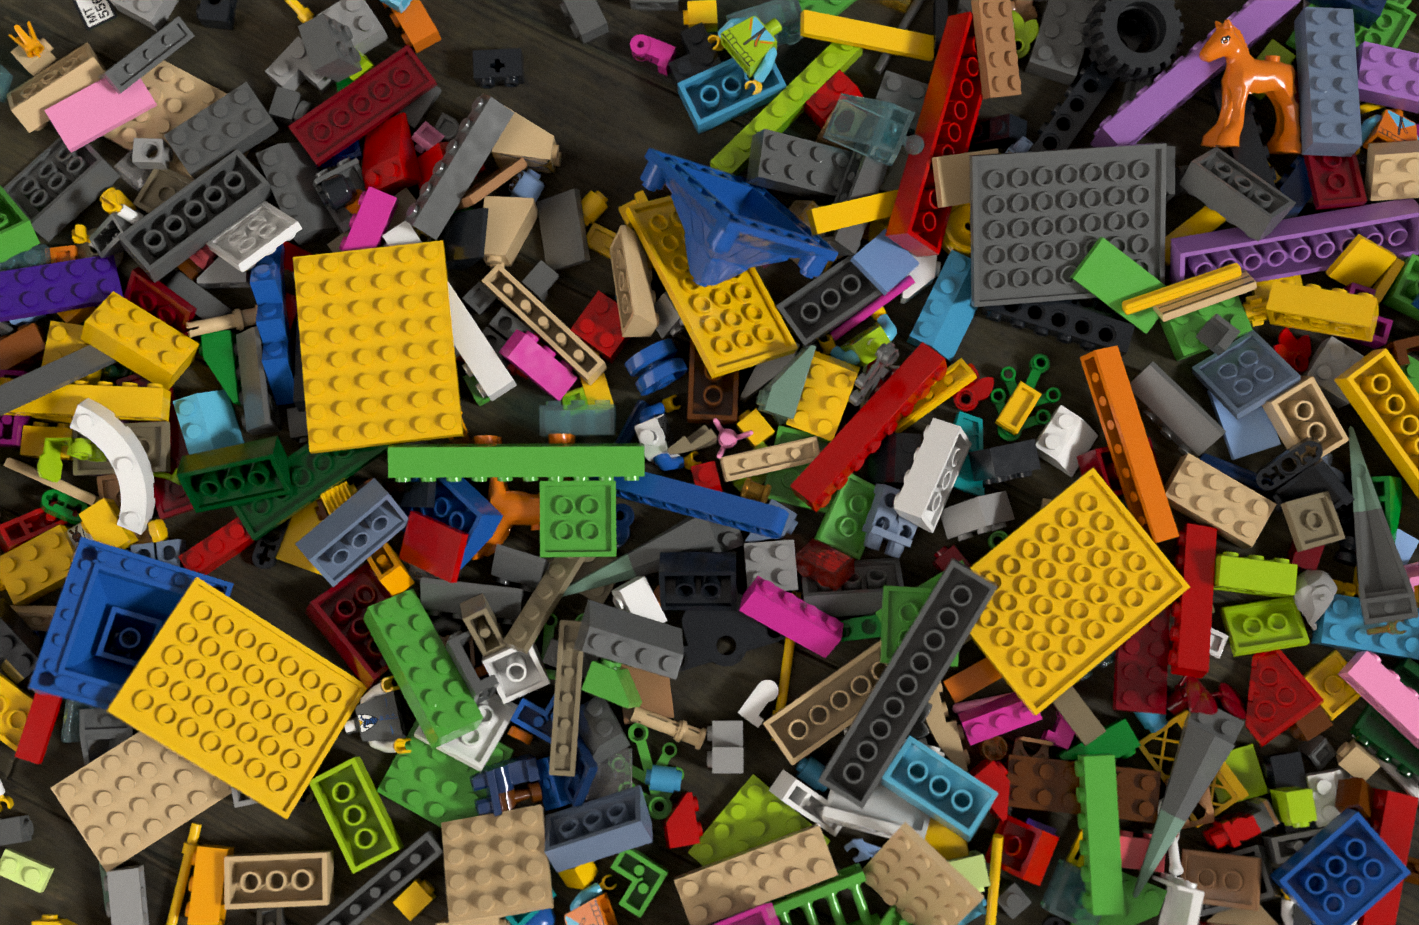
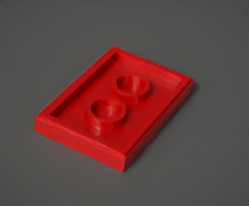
[399,511,469,583]

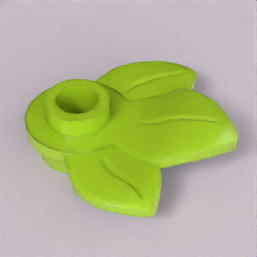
[1012,10,1039,59]

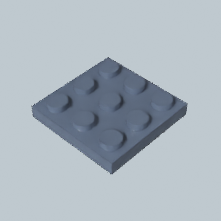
[1192,330,1301,420]

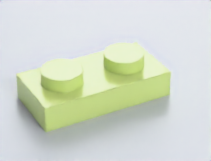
[0,848,54,893]

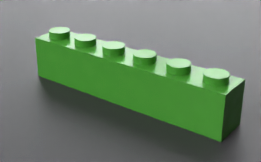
[1075,753,1124,915]

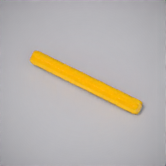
[1122,263,1242,315]

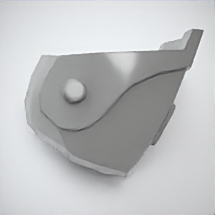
[1293,570,1338,631]

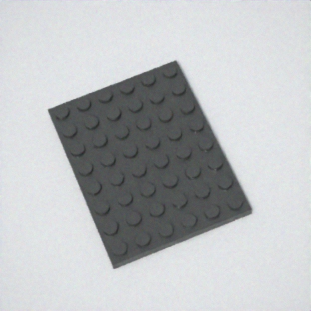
[969,142,1167,307]

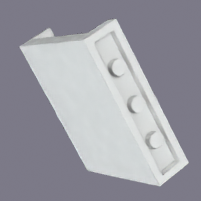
[822,728,945,840]
[1152,872,1204,925]

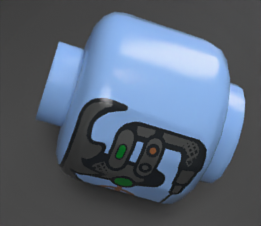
[508,168,544,202]

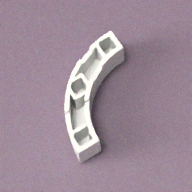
[70,398,155,535]

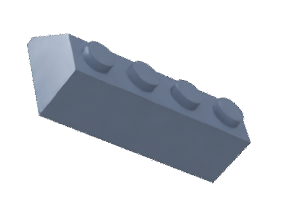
[295,478,408,587]
[544,785,653,872]

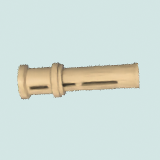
[186,305,258,338]
[629,707,707,750]

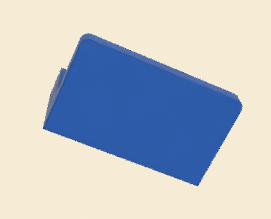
[536,756,571,811]

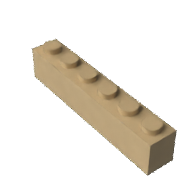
[481,263,607,386]

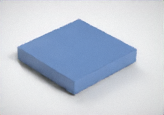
[850,228,920,296]

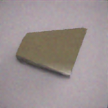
[667,425,717,455]

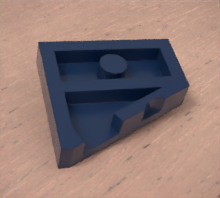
[564,734,598,806]

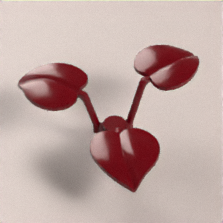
[1166,638,1247,720]

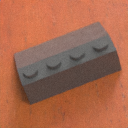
[3,137,121,242]

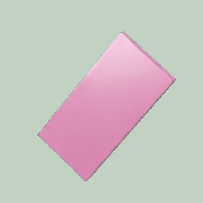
[44,78,157,153]

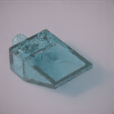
[823,93,924,166]

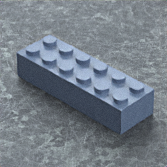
[1294,7,1362,157]

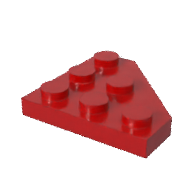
[1245,649,1324,747]

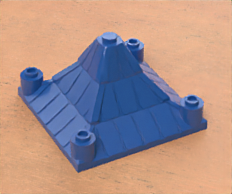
[640,148,839,287]
[28,537,234,710]

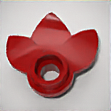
[1273,327,1311,375]
[952,363,994,412]

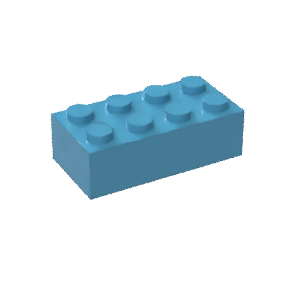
[677,58,786,135]
[1311,594,1419,660]

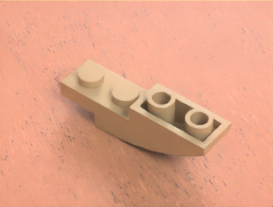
[924,681,970,771]

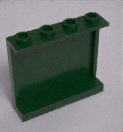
[1349,658,1419,788]

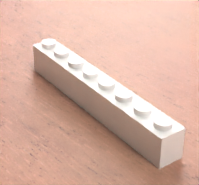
[382,221,516,401]

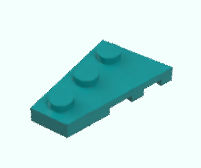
[953,411,984,497]

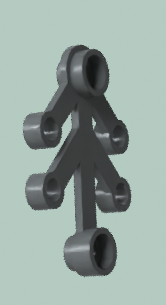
[848,342,899,410]

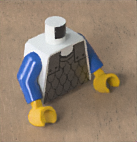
[635,395,701,471]

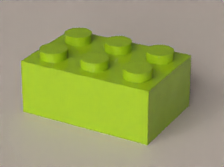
[1213,552,1298,598]

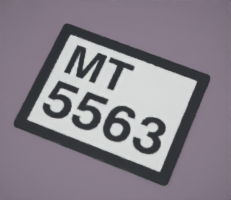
[73,0,117,31]

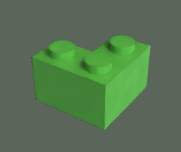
[611,848,669,918]

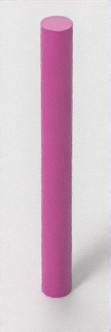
[830,275,916,341]

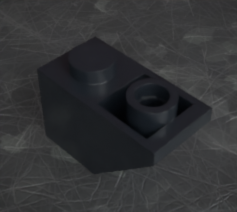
[970,113,1027,149]

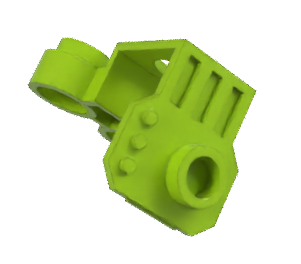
[37,437,107,483]

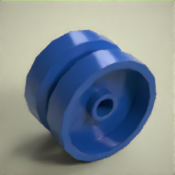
[625,339,688,396]

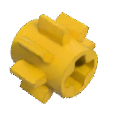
[1242,295,1268,327]

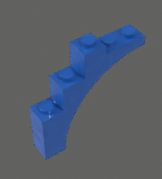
[250,243,295,405]

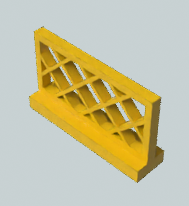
[1139,709,1249,828]

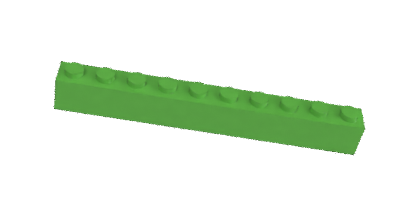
[388,443,645,482]

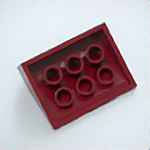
[305,562,393,689]

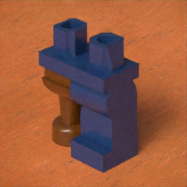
[469,753,542,816]

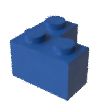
[510,693,582,743]

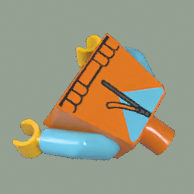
[1356,108,1419,155]
[564,875,618,925]

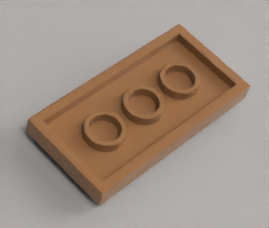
[971,0,1022,99]

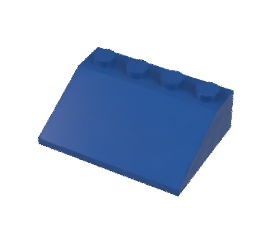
[400,477,503,570]
[1270,808,1411,925]

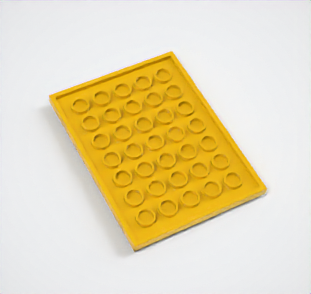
[293,240,464,454]
[969,468,1190,716]
[106,577,367,819]

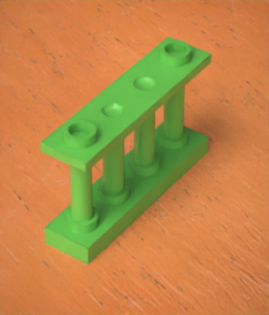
[765,863,880,925]

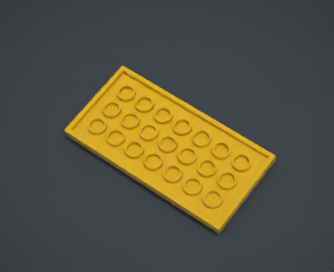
[625,196,798,378]

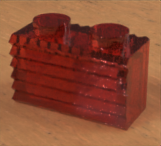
[796,538,855,591]

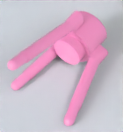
[713,418,753,458]

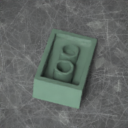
[756,345,816,419]

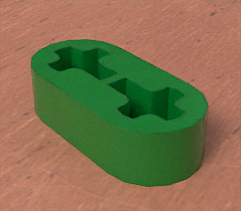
[40,489,88,525]

